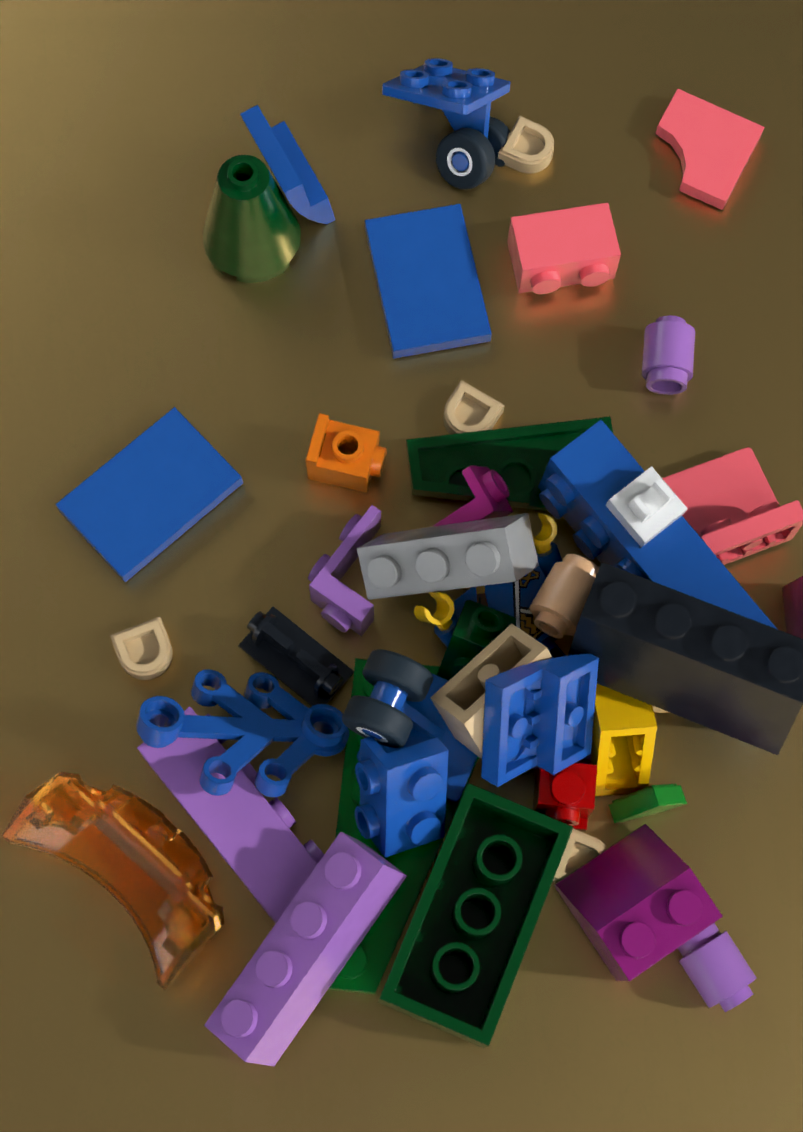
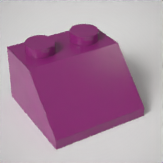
[554,824,723,981]

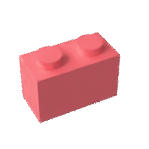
[507,202,621,294]

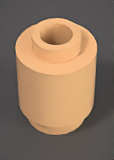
[529,554,599,639]

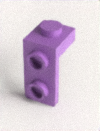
[308,505,381,637]

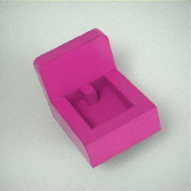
[433,465,513,526]

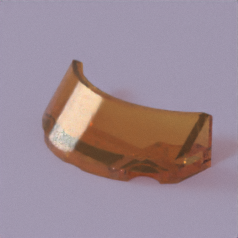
[1,772,224,991]

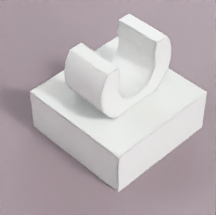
[606,466,688,548]

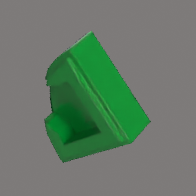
[609,784,687,823]

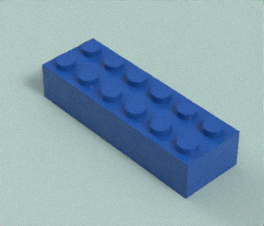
[538,420,777,629]

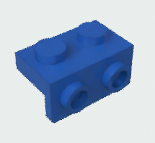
[355,736,449,858]

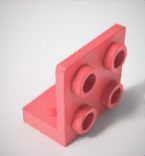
[662,447,803,565]

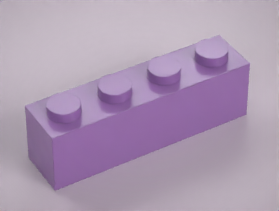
[137,706,324,924]
[204,832,407,1066]

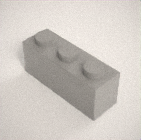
[356,513,539,600]

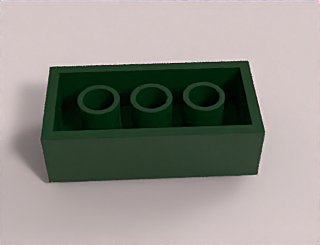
[378,783,573,1048]

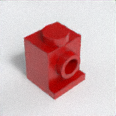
[532,763,597,831]

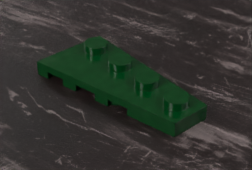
[406,416,613,511]

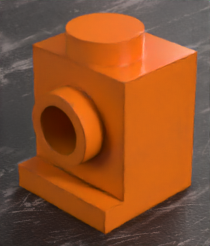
[306,413,387,493]

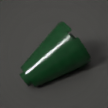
[203,155,301,283]

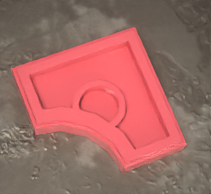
[655,89,765,210]

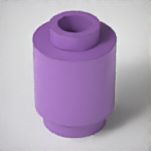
[642,315,695,395]
[678,923,757,1012]

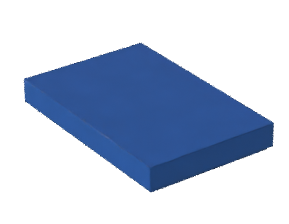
[365,204,492,359]
[55,407,243,583]

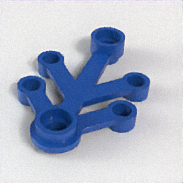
[136,669,349,797]

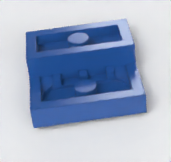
[240,105,335,224]
[481,654,599,787]

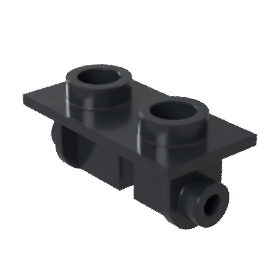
[238,607,354,706]

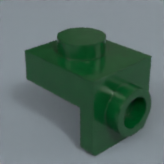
[437,600,516,680]

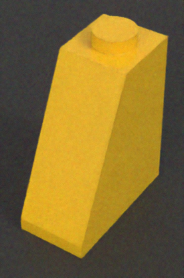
[590,684,657,797]

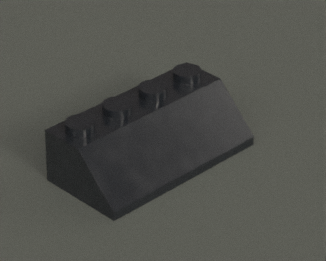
[568,562,803,755]

